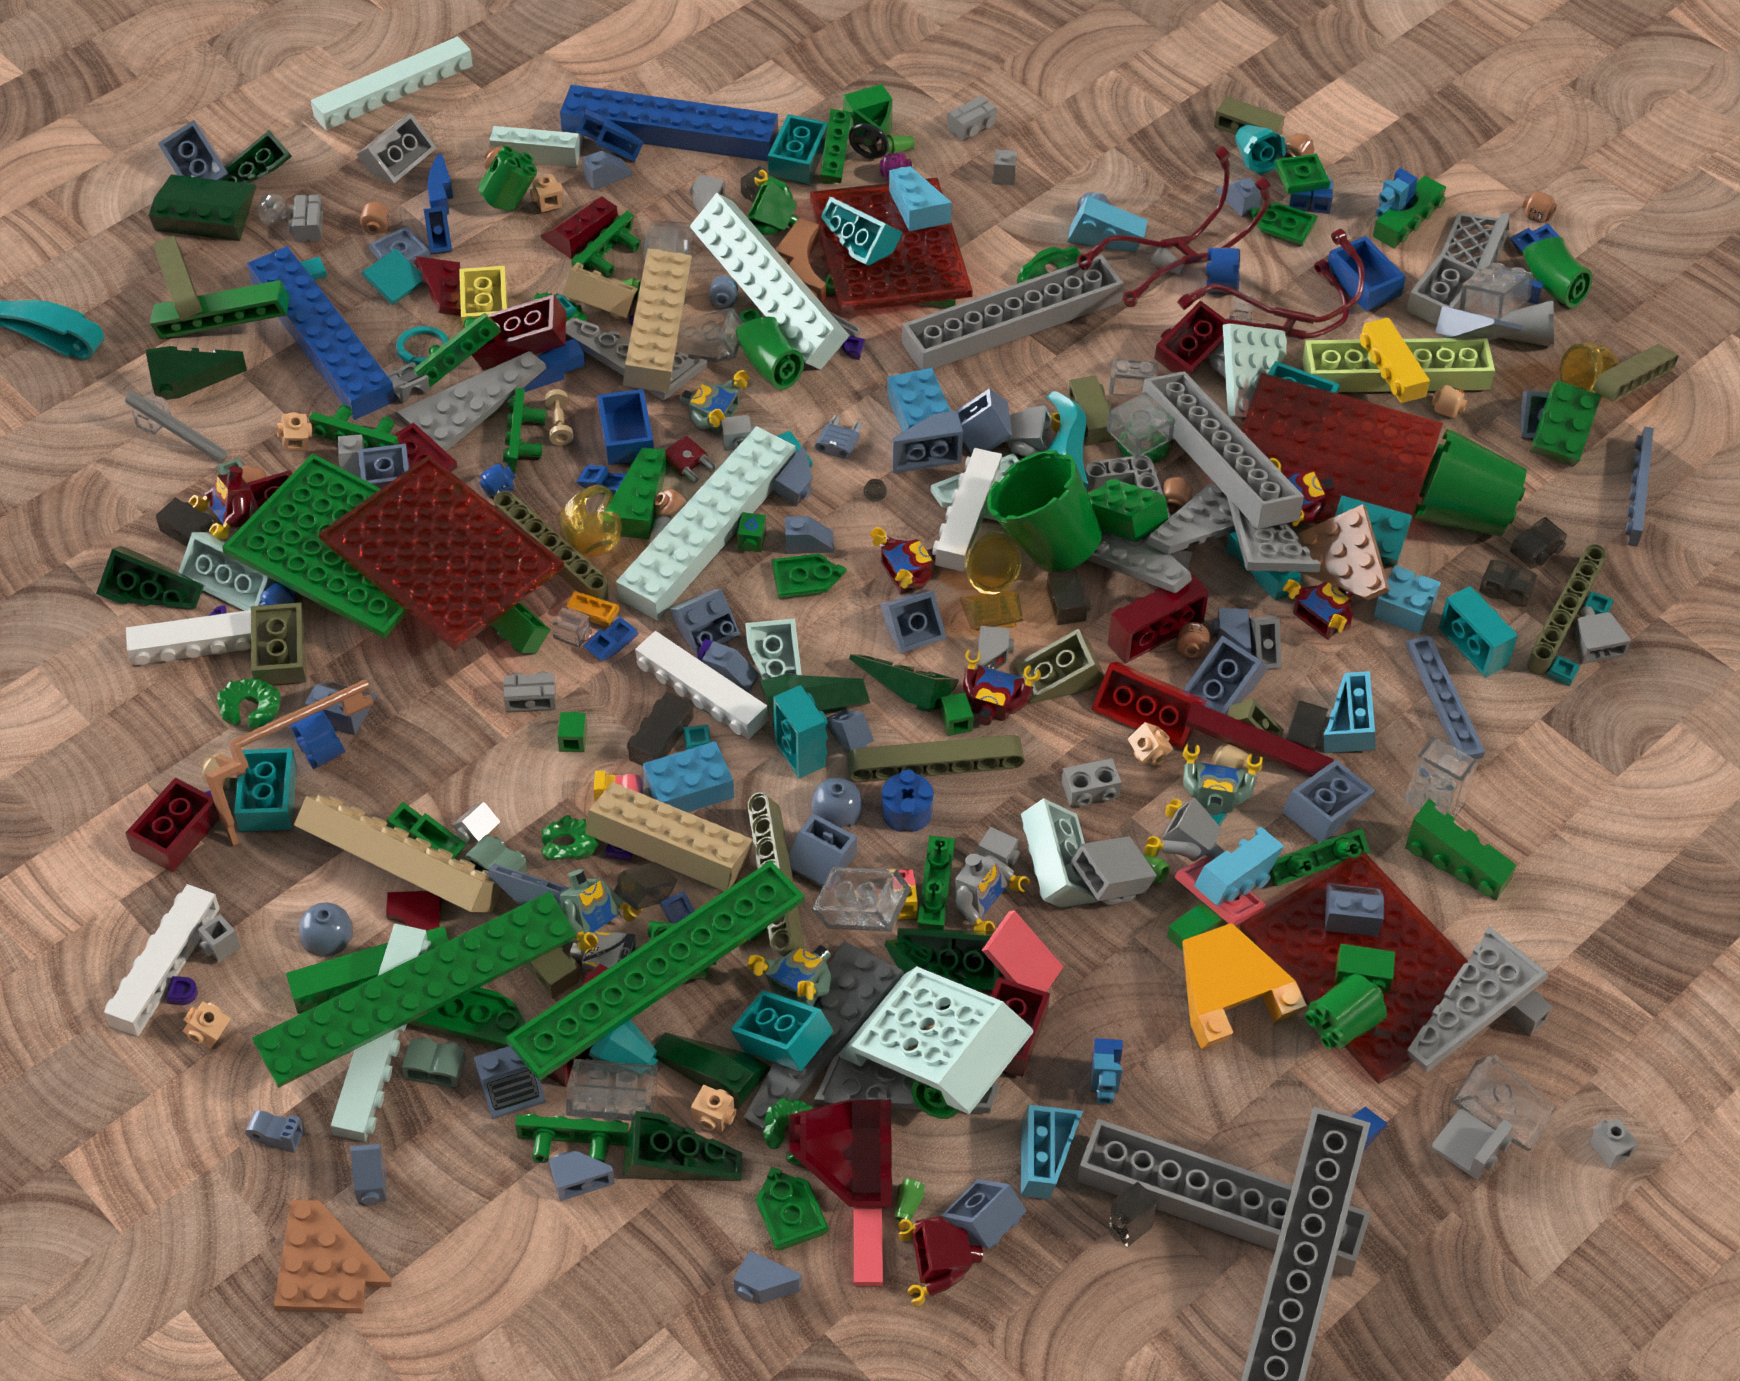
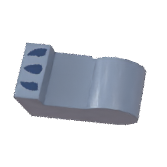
[245,1110,304,1153]

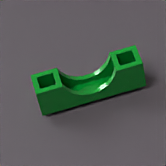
[1373,175,1446,249]

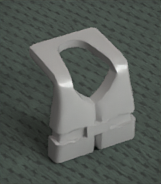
[386,362,429,403]

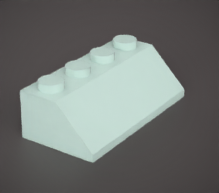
[489,126,584,167]
[179,532,277,611]
[1021,798,1097,907]

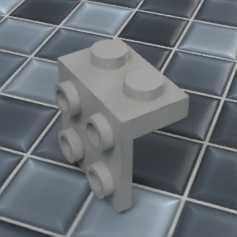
[1432,1109,1514,1180]

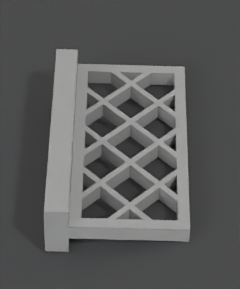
[1441,212,1510,287]

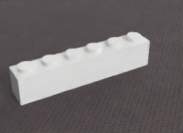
[932,448,1002,572]
[126,610,251,666]
[635,631,769,740]
[104,884,220,1037]

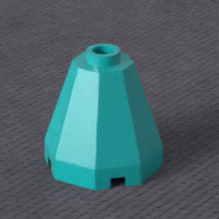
[1235,125,1286,175]
[587,1019,658,1077]

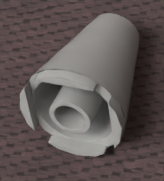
[1498,301,1554,346]

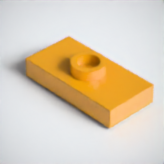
[564,591,620,628]

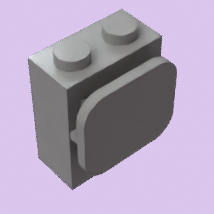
[1071,836,1157,905]

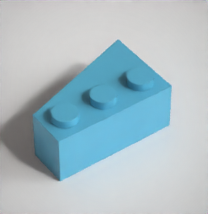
[889,166,952,231]
[1067,195,1148,252]
[1324,671,1376,753]
[1194,827,1284,906]
[1021,1105,1083,1199]

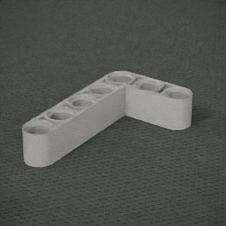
[1085,455,1173,555]

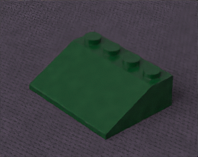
[148,174,256,241]

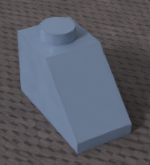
[583,151,632,190]
[1216,177,1261,217]
[773,447,812,506]
[785,516,834,554]
[1212,608,1251,653]
[702,641,759,693]
[827,710,874,751]
[351,1144,387,1205]
[549,1151,615,1201]
[733,1251,802,1304]

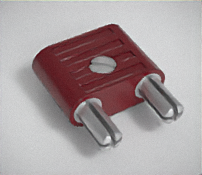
[665,436,716,483]

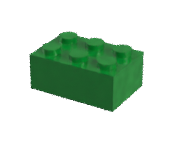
[1530,380,1601,466]
[1088,479,1169,542]

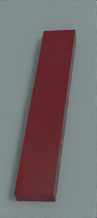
[1184,702,1334,777]

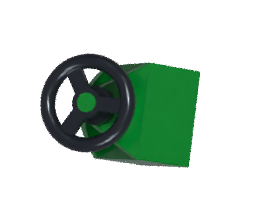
[843,84,893,159]

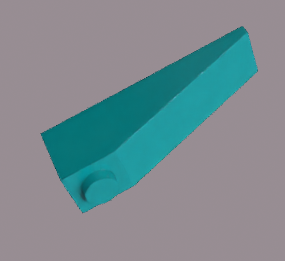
[821,197,903,266]

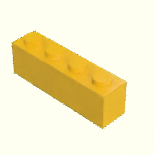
[1360,317,1430,403]

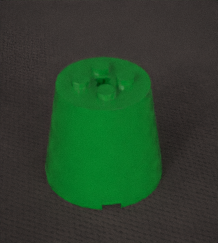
[1413,429,1527,537]
[987,450,1102,573]

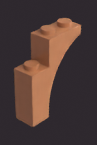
[775,218,826,304]

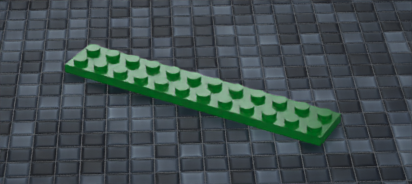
[506,861,805,1081]
[252,891,577,1088]

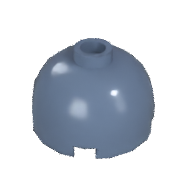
[811,777,863,828]
[299,902,353,957]

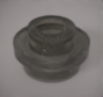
[863,479,887,501]

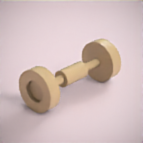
[545,389,573,446]

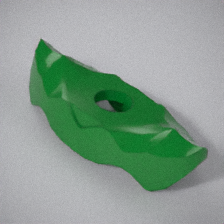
[1017,246,1082,284]

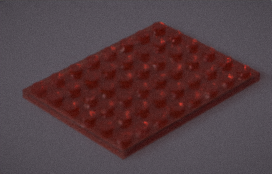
[810,177,973,312]
[1241,373,1443,524]
[319,455,564,651]
[1240,850,1468,1085]

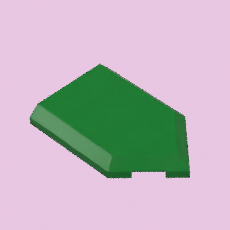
[1249,202,1318,246]
[771,553,847,598]
[755,1167,829,1250]

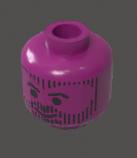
[880,152,912,182]

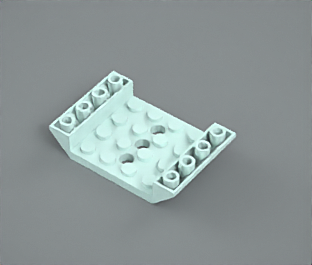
[839,966,1033,1114]

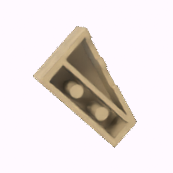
[562,262,638,319]

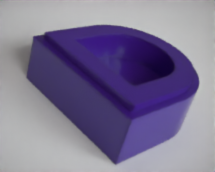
[166,976,198,1005]

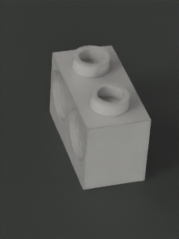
[1061,758,1122,808]

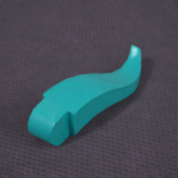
[0,299,104,360]
[1046,391,1088,494]

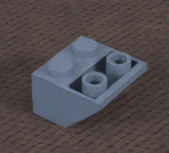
[956,388,1012,453]
[670,589,740,655]
[789,813,857,891]

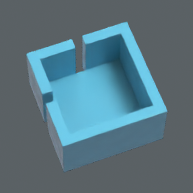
[1374,565,1441,634]

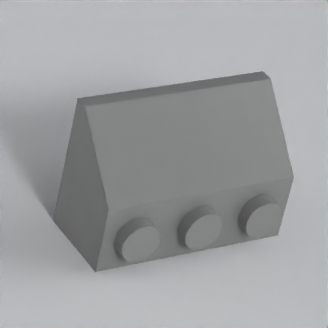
[356,113,437,184]

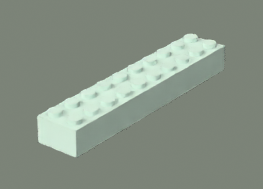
[690,193,850,370]
[616,426,796,621]

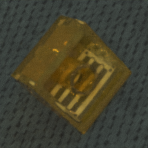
[960,588,1023,634]

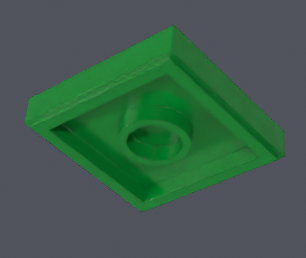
[1275,153,1330,194]

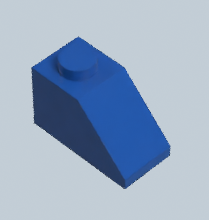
[423,206,452,254]

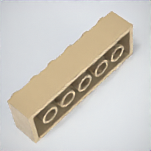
[585,782,753,891]

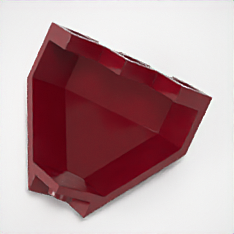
[789,1099,892,1207]

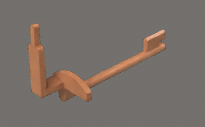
[205,680,373,846]

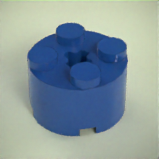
[1206,248,1240,293]
[289,710,345,770]
[881,769,934,832]

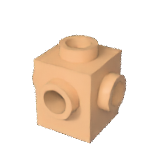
[530,174,563,212]
[277,412,312,450]
[1128,722,1173,766]
[182,1001,231,1049]
[691,1085,736,1133]

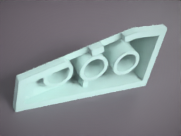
[745,618,802,679]

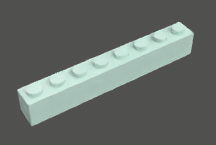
[311,36,473,131]
[331,923,431,1142]

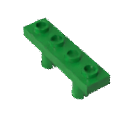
[820,108,852,184]
[571,211,641,278]
[414,313,501,387]
[503,388,546,474]
[309,404,399,449]
[1270,828,1370,886]
[917,835,955,929]
[515,1114,630,1163]

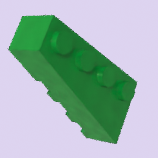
[602,447,667,539]
[1405,799,1517,901]

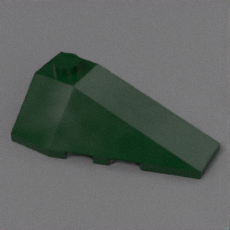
[221,130,292,183]
[897,928,1004,990]
[654,1032,771,1109]
[623,1111,742,1181]

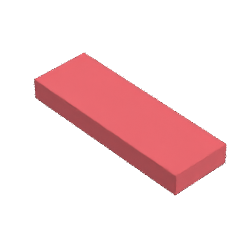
[853,1207,883,1286]

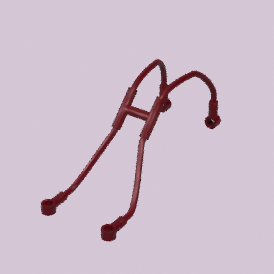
[1077,146,1271,307]
[1160,229,1365,340]

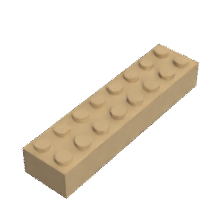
[623,248,692,393]
[294,794,502,913]

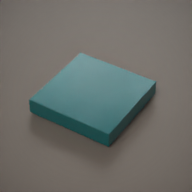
[362,249,424,306]

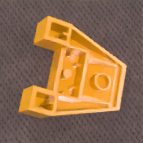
[1182,923,1307,1050]

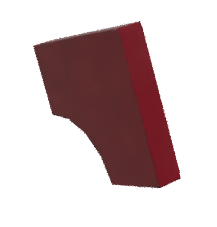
[386,891,441,931]

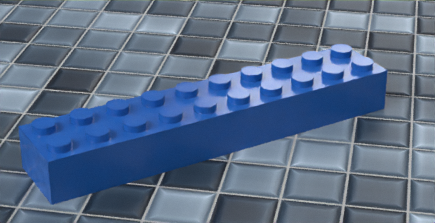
[560,85,778,161]
[247,246,396,420]

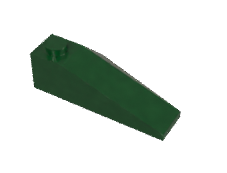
[146,346,247,402]
[96,546,205,609]
[849,654,959,712]
[760,674,870,728]
[884,938,986,1010]

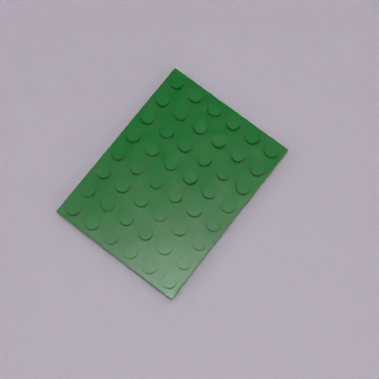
[222,453,472,639]

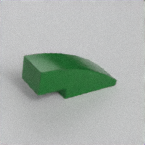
[386,802,467,859]
[1167,902,1228,951]

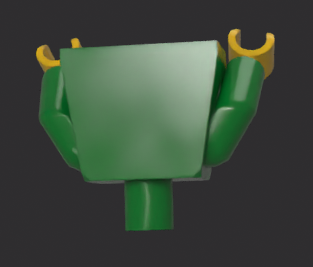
[747,170,799,235]

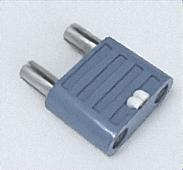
[815,415,862,459]

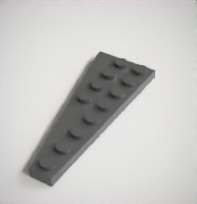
[744,941,904,1132]

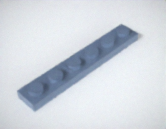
[1625,426,1654,547]
[1406,636,1485,762]

